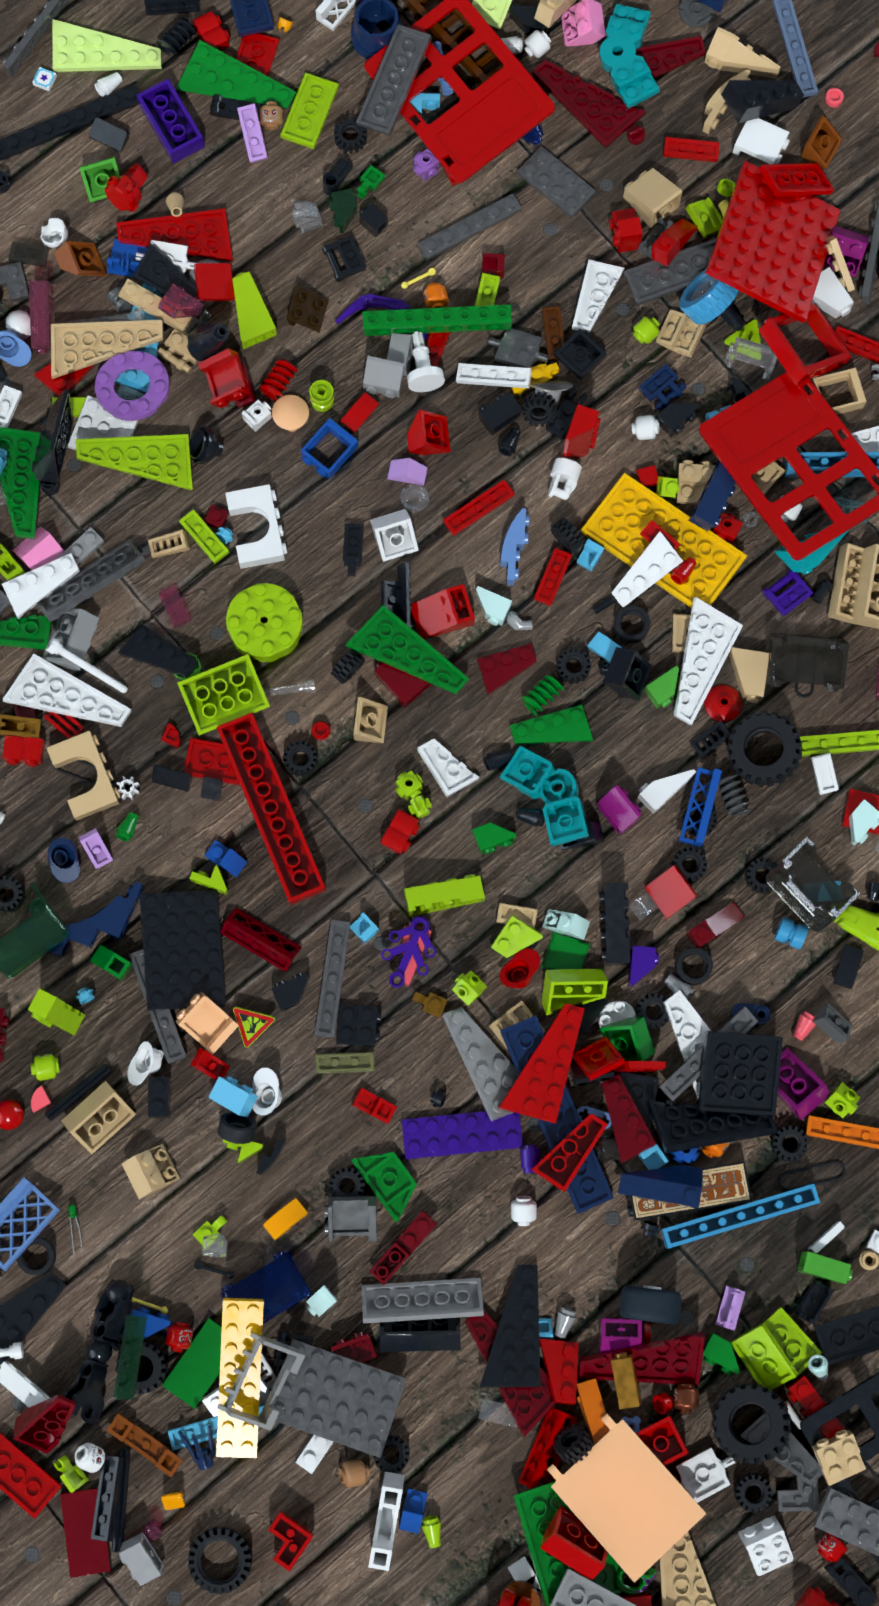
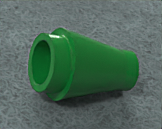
[115,812,139,842]

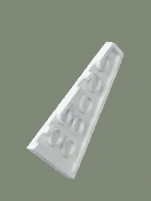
[663,990,711,1102]

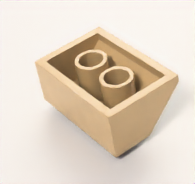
[61,1081,136,1154]

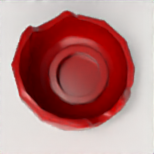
[0,1099,24,1130]

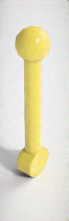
[401,268,436,289]
[132,1297,168,1314]

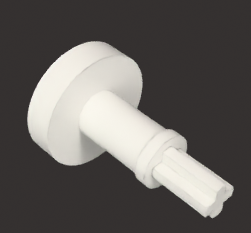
[407,331,445,392]

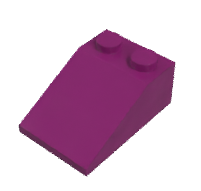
[777,1047,830,1120]

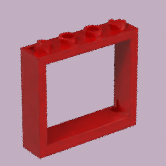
[759,304,852,385]

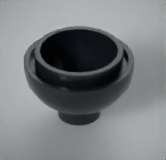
[189,426,223,464]

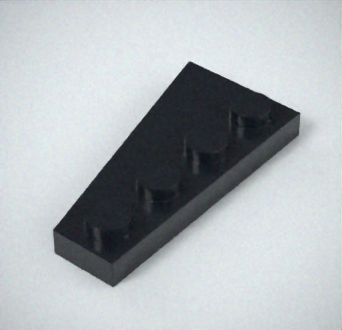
[133,244,205,314]
[118,624,199,678]

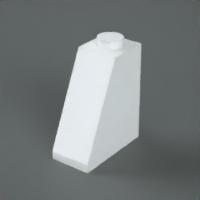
[811,267,854,318]

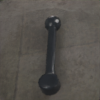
[194,1261,234,1279]

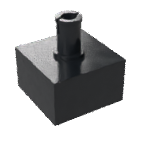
[599,647,652,700]

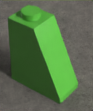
[797,1252,853,1284]

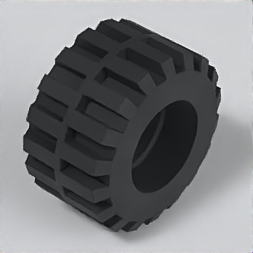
[115,1342,168,1394]

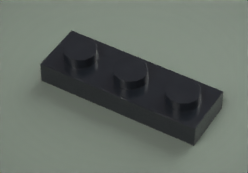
[144,0,200,16]

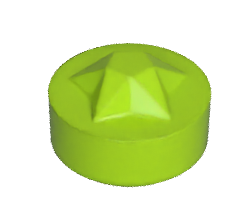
[717,179,735,197]

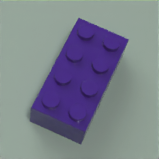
[136,79,205,164]

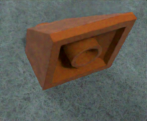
[54,241,107,277]

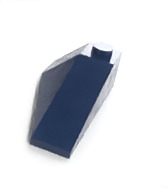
[618,1165,703,1209]

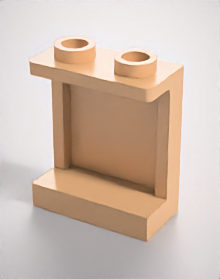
[176,992,239,1055]

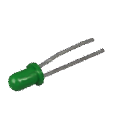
[68,1204,82,1255]

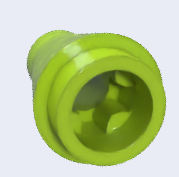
[421,1515,441,1548]

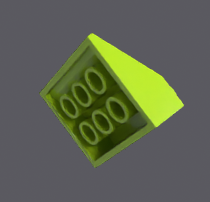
[177,654,270,736]

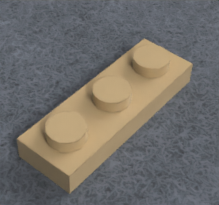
[825,235,855,292]

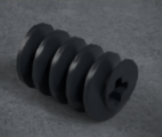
[157,16,197,56]

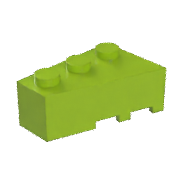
[541,969,608,1015]

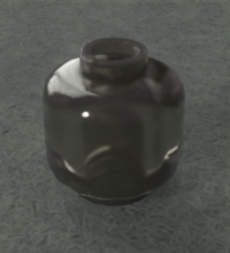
[593,1134,620,1162]

